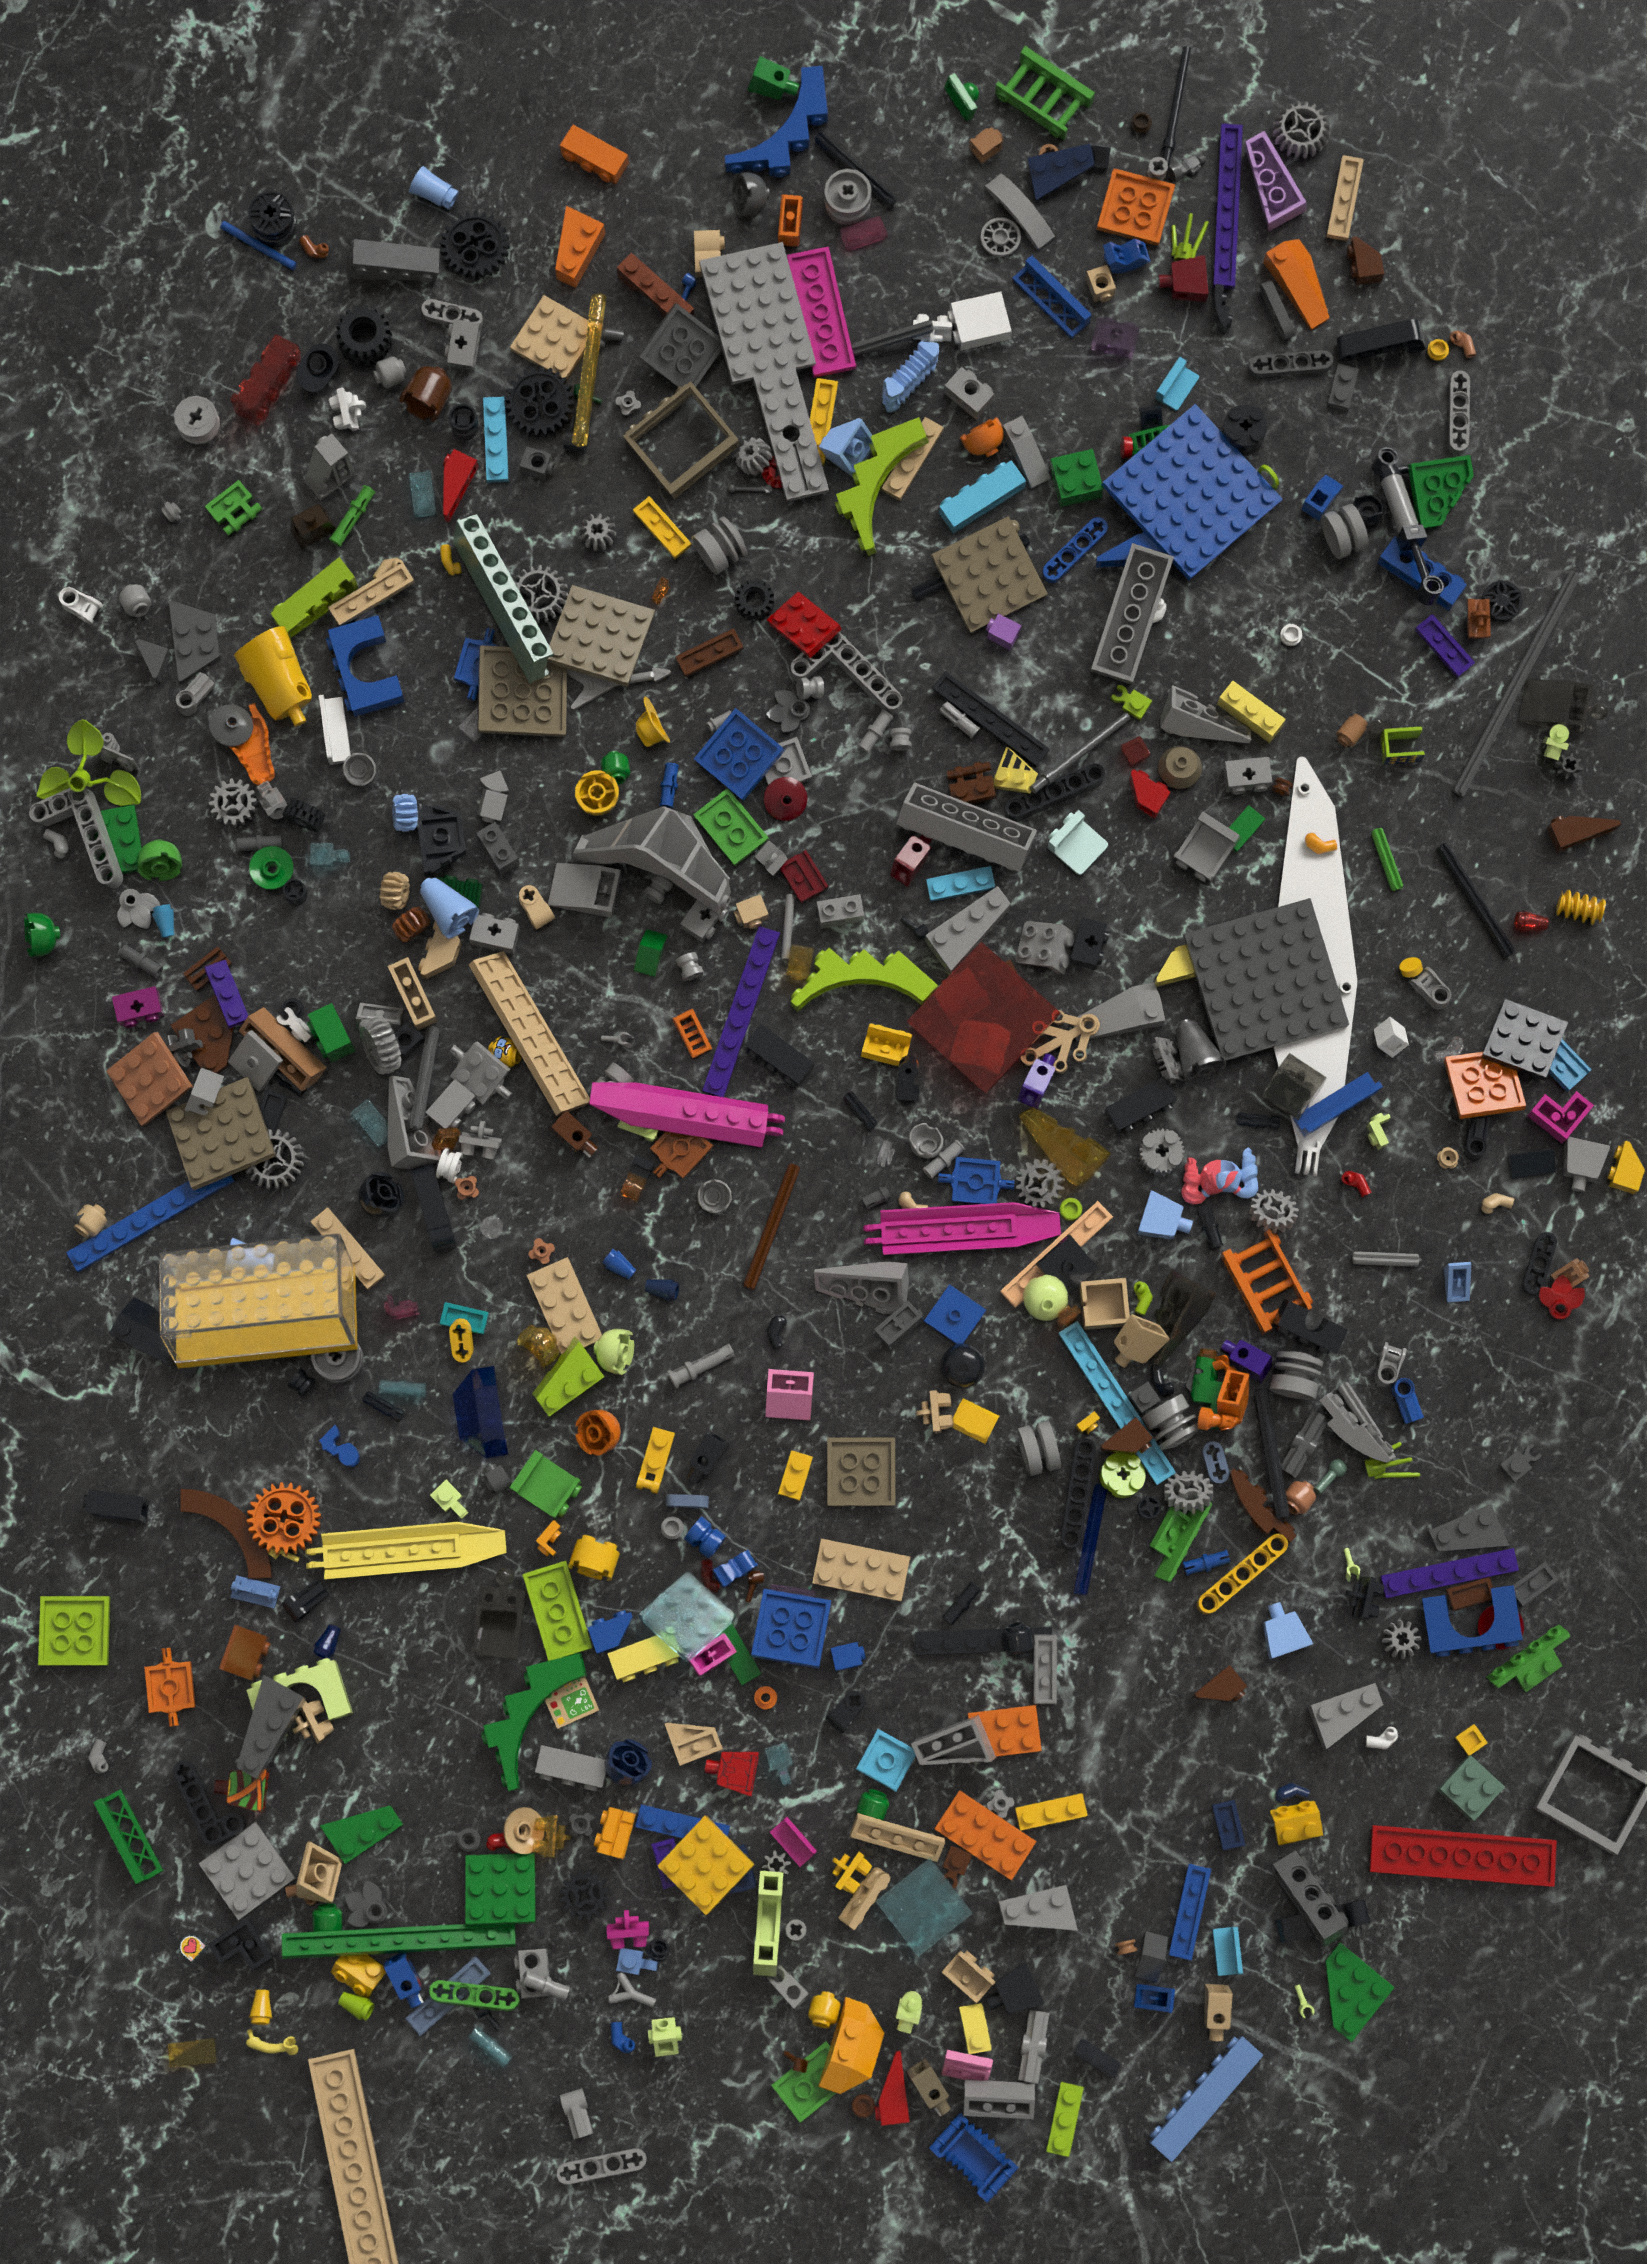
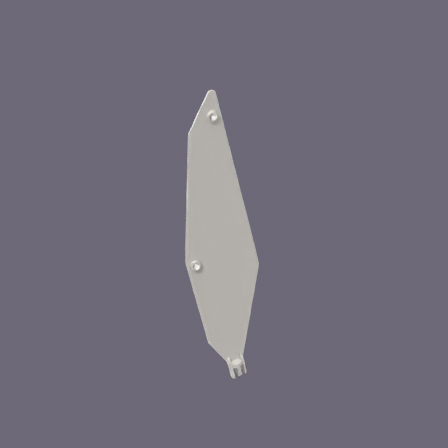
[1274,757,1357,1176]

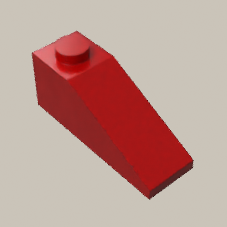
[443,449,478,523]
[875,2050,909,2126]

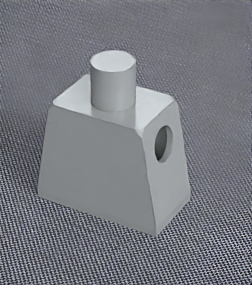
[1563,1137,1610,1192]

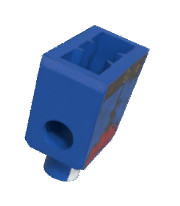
[384,1952,423,2008]

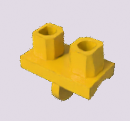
[832,1852,873,1894]

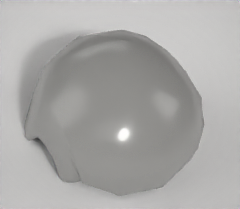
[343,753,376,786]
[909,1123,944,1159]
[697,1179,732,1213]

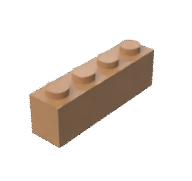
[239,1007,327,1091]

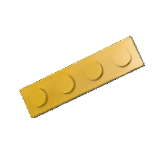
[810,378,838,466]

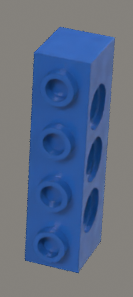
[1377,536,1467,611]

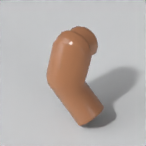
[1450,330,1476,358]

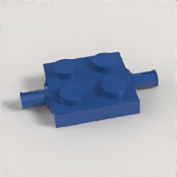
[454,628,497,701]
[938,1157,1014,1205]

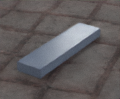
[405,1956,491,2036]

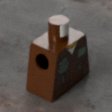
[549,1110,598,1158]

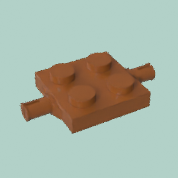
[650,1132,713,1179]

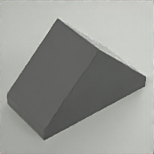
[135,639,171,685]
[1135,1931,1168,1983]

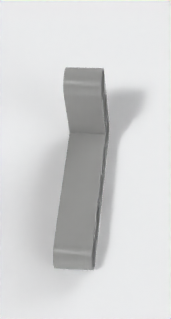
[791,632,902,715]
[29,788,123,888]

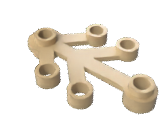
[1021,1010,1100,1073]

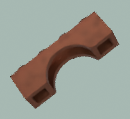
[617,253,695,317]

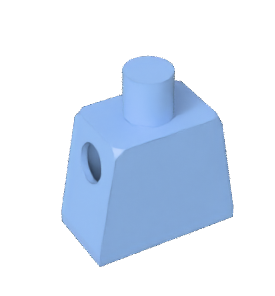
[1137,1191,1193,1239]
[1263,1602,1313,1659]

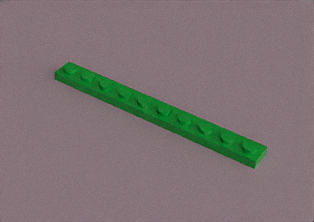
[282,1924,515,1959]

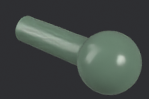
[1314,1459,1347,1495]

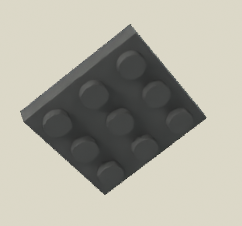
[637,303,722,387]

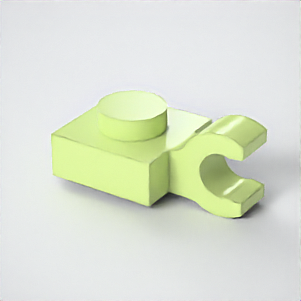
[430,1480,468,1519]

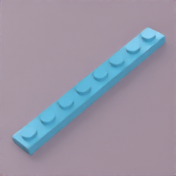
[1058,1321,1176,1486]

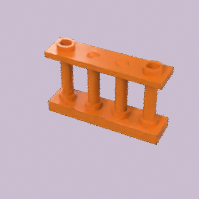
[1220,1229,1313,1335]

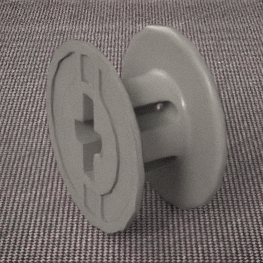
[174,396,220,444]

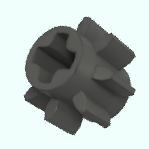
[1554,753,1583,782]

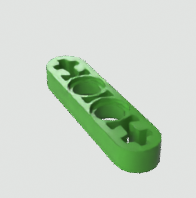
[429,1980,520,2012]

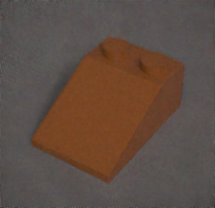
[219,1625,271,1681]

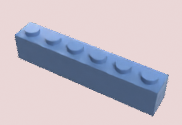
[1149,2036,1263,2162]

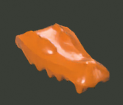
[228,703,275,785]

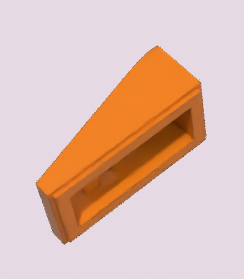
[671,1009,712,1058]

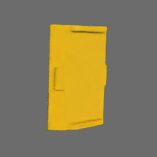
[953,1398,999,1444]

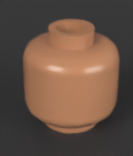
[1286,1481,1316,1515]

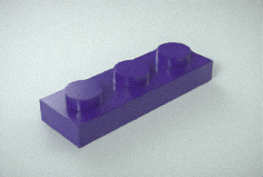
[1415,614,1475,678]
[204,960,248,1029]

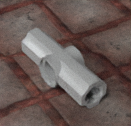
[1018,2010,1049,2083]

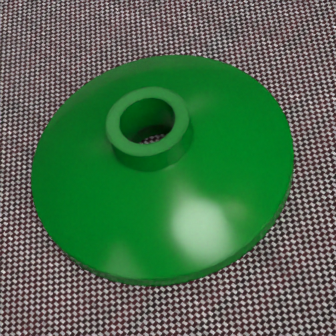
[249,846,294,890]

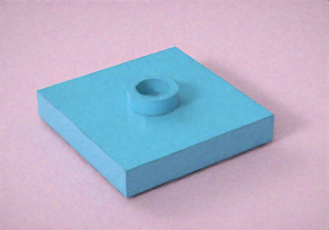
[856,1729,916,1792]

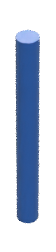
[220,221,297,270]

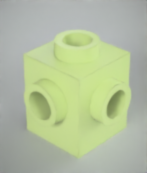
[648,2017,682,2057]

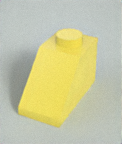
[1155,945,1196,987]
[959,2003,992,2054]

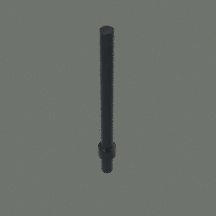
[1162,46,1191,166]

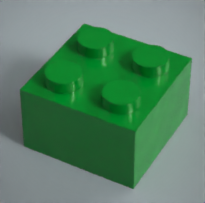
[1049,449,1104,507]
[307,1003,355,1063]

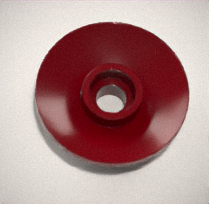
[764,777,808,821]

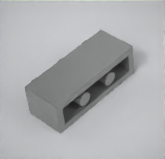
[535,1745,607,1792]
[964,2080,1035,2119]

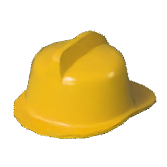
[636,696,670,747]

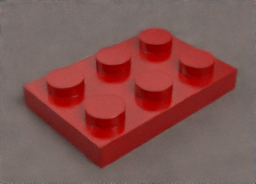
[767,591,842,658]

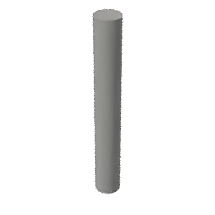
[781,894,795,960]

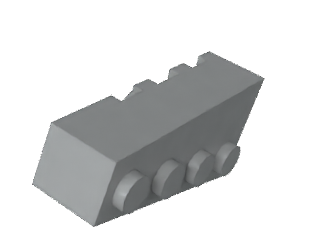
[925,886,1011,976]

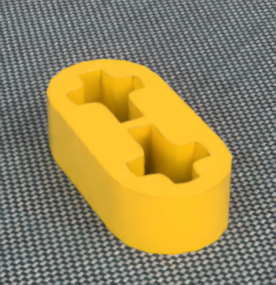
[449,1318,474,1362]

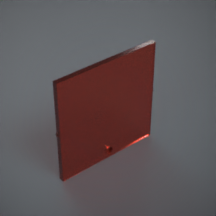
[907,942,1061,1094]

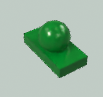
[944,73,979,121]

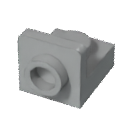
[755,841,788,875]

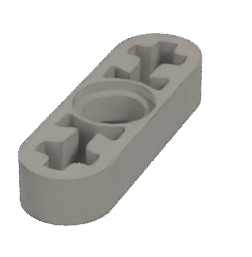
[421,299,483,326]

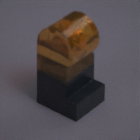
[621,1155,655,1201]

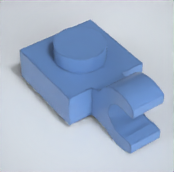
[616,1948,658,1975]

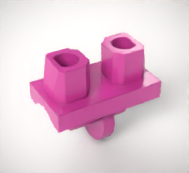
[607,1910,649,1949]

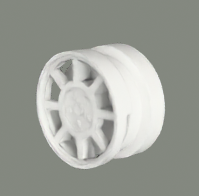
[436,1148,463,1183]

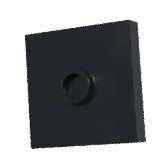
[1036,1234,1098,1295]

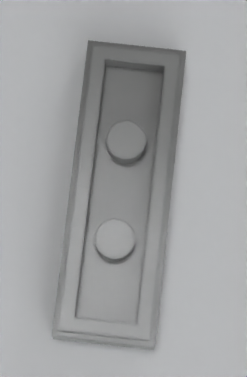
[1033,1635,1057,1704]

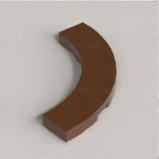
[180,1489,272,1579]

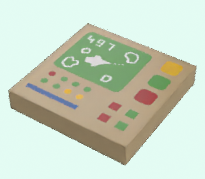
[545,1677,600,1729]

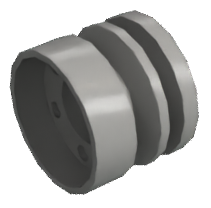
[692,516,748,575]
[1269,1351,1324,1401]
[1142,1394,1199,1451]

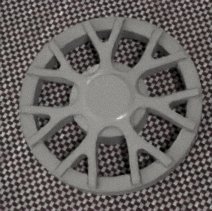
[981,217,1021,257]

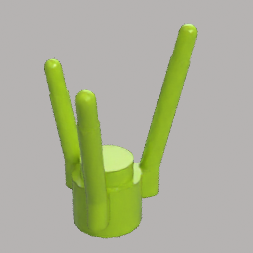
[1171,213,1209,261]
[1364,1442,1420,1479]

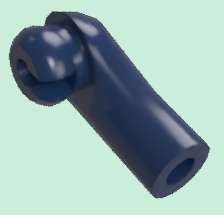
[1275,1783,1310,1804]

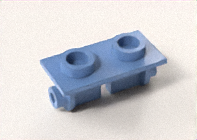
[230,1575,281,1609]

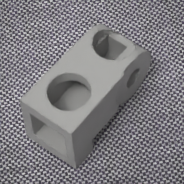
[766,1964,810,2010]

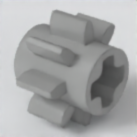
[762,1851,791,1874]

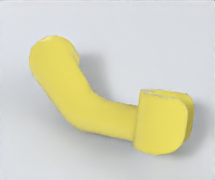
[246,2029,298,2055]

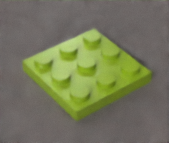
[38,1596,110,1666]

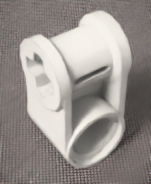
[59,587,103,624]

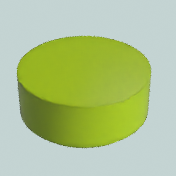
[1059,1198,1082,1221]

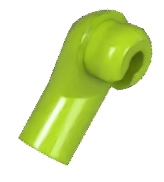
[1133,1281,1153,1316]

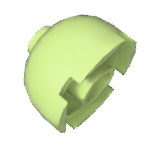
[1023,1275,1068,1321]
[594,1329,634,1375]

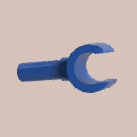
[682,273,696,301]

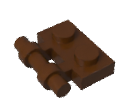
[947,761,997,804]

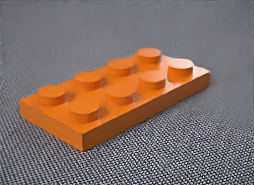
[935,1790,1037,1881]

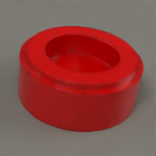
[1120,437,1133,459]

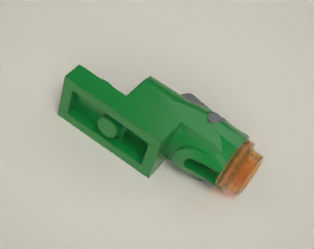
[1186,1348,1223,1430]

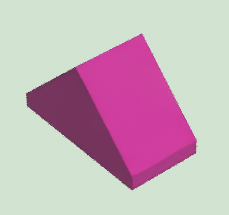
[686,1633,737,1677]

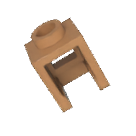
[969,127,1003,164]

